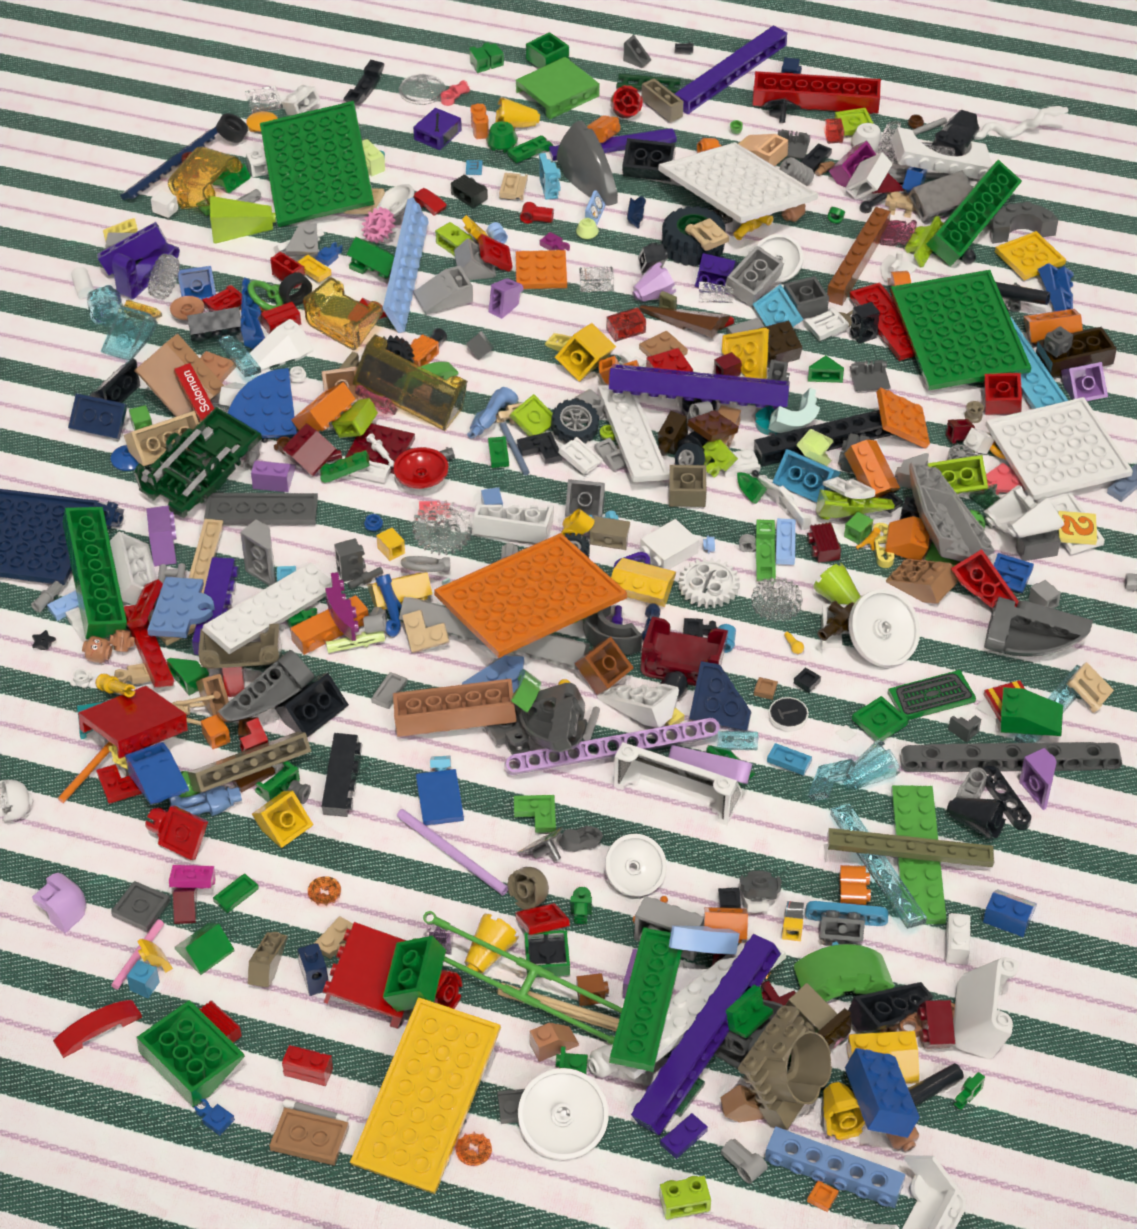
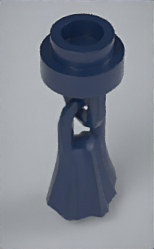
[641,603,661,641]

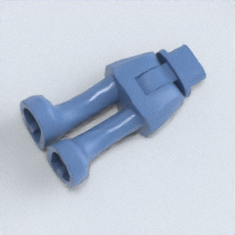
[467,387,519,439]
[169,786,242,816]

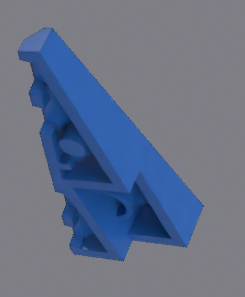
[1038,263,1074,311]
[241,277,265,349]

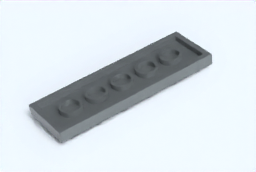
[204,493,318,525]

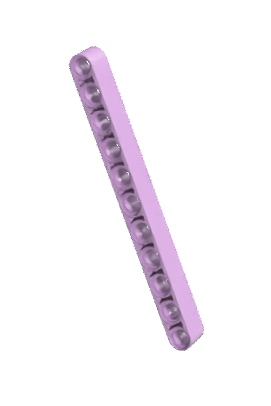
[504,718,720,775]

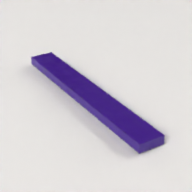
[549,128,677,161]

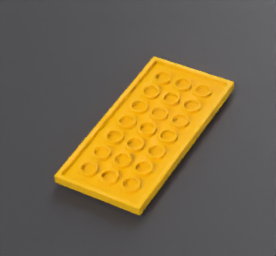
[350,997,502,1194]

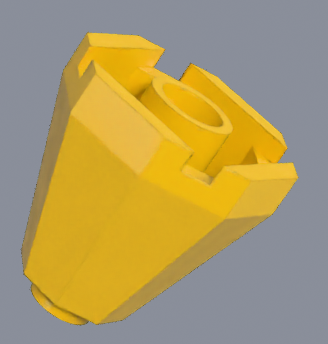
[824,1082,867,1140]

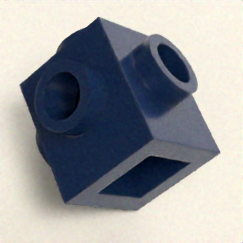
[95,501,125,529]

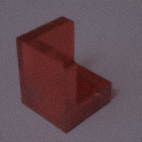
[824,118,844,144]

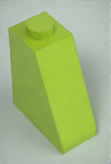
[331,398,378,438]

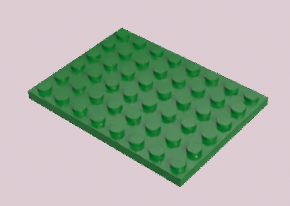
[260,101,375,227]
[890,269,1031,391]

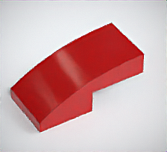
[413,188,447,216]

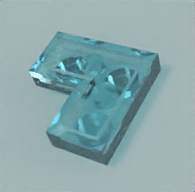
[808,759,856,801]

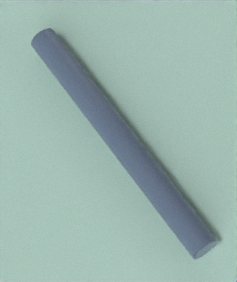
[500,423,530,475]

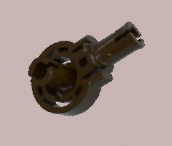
[817,600,855,641]

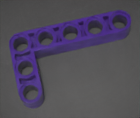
[112,243,180,299]

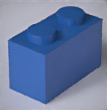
[902,167,927,193]

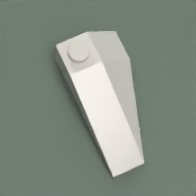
[238,319,314,375]
[597,684,679,728]

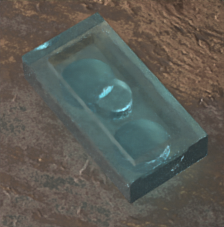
[717,731,759,750]

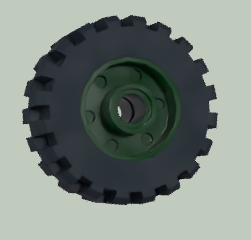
[662,206,726,266]

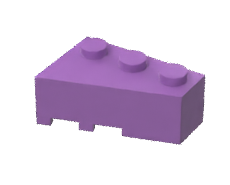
[146,505,177,567]

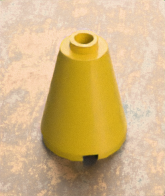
[495,97,540,128]
[464,913,519,974]

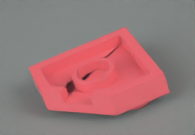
[986,463,1025,495]

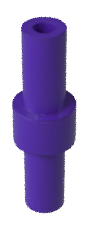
[611,605,623,624]

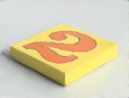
[1058,511,1097,545]

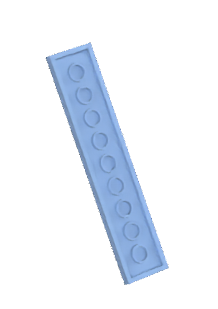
[383,198,429,333]

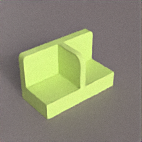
[797,429,833,466]

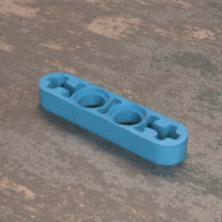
[805,901,888,926]

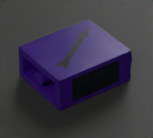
[413,107,462,150]

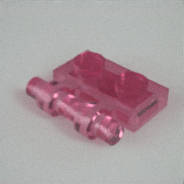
[880,220,917,246]

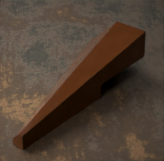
[639,305,730,338]

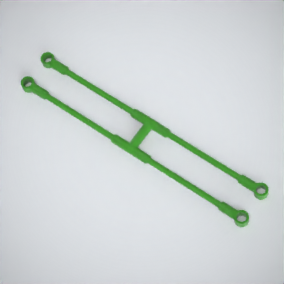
[413,911,622,1045]

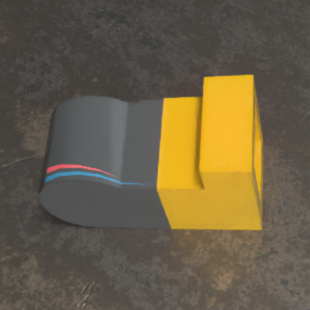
[782,901,804,942]

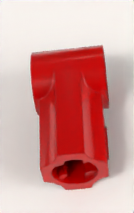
[520,202,554,224]

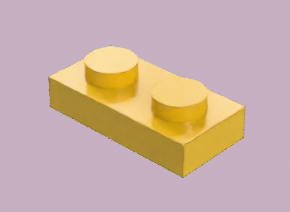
[297,255,332,283]

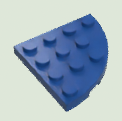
[228,368,297,438]

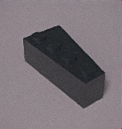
[321,733,363,817]

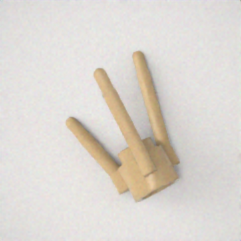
[172,695,214,725]

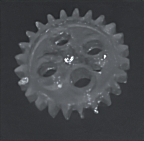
[412,500,473,555]

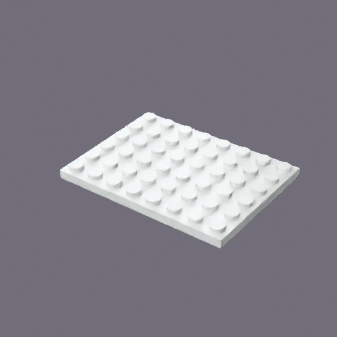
[658,142,818,223]

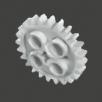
[678,557,740,608]

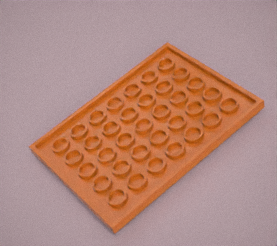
[434,533,627,658]

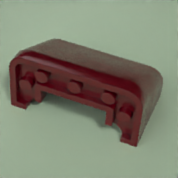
[641,616,728,686]

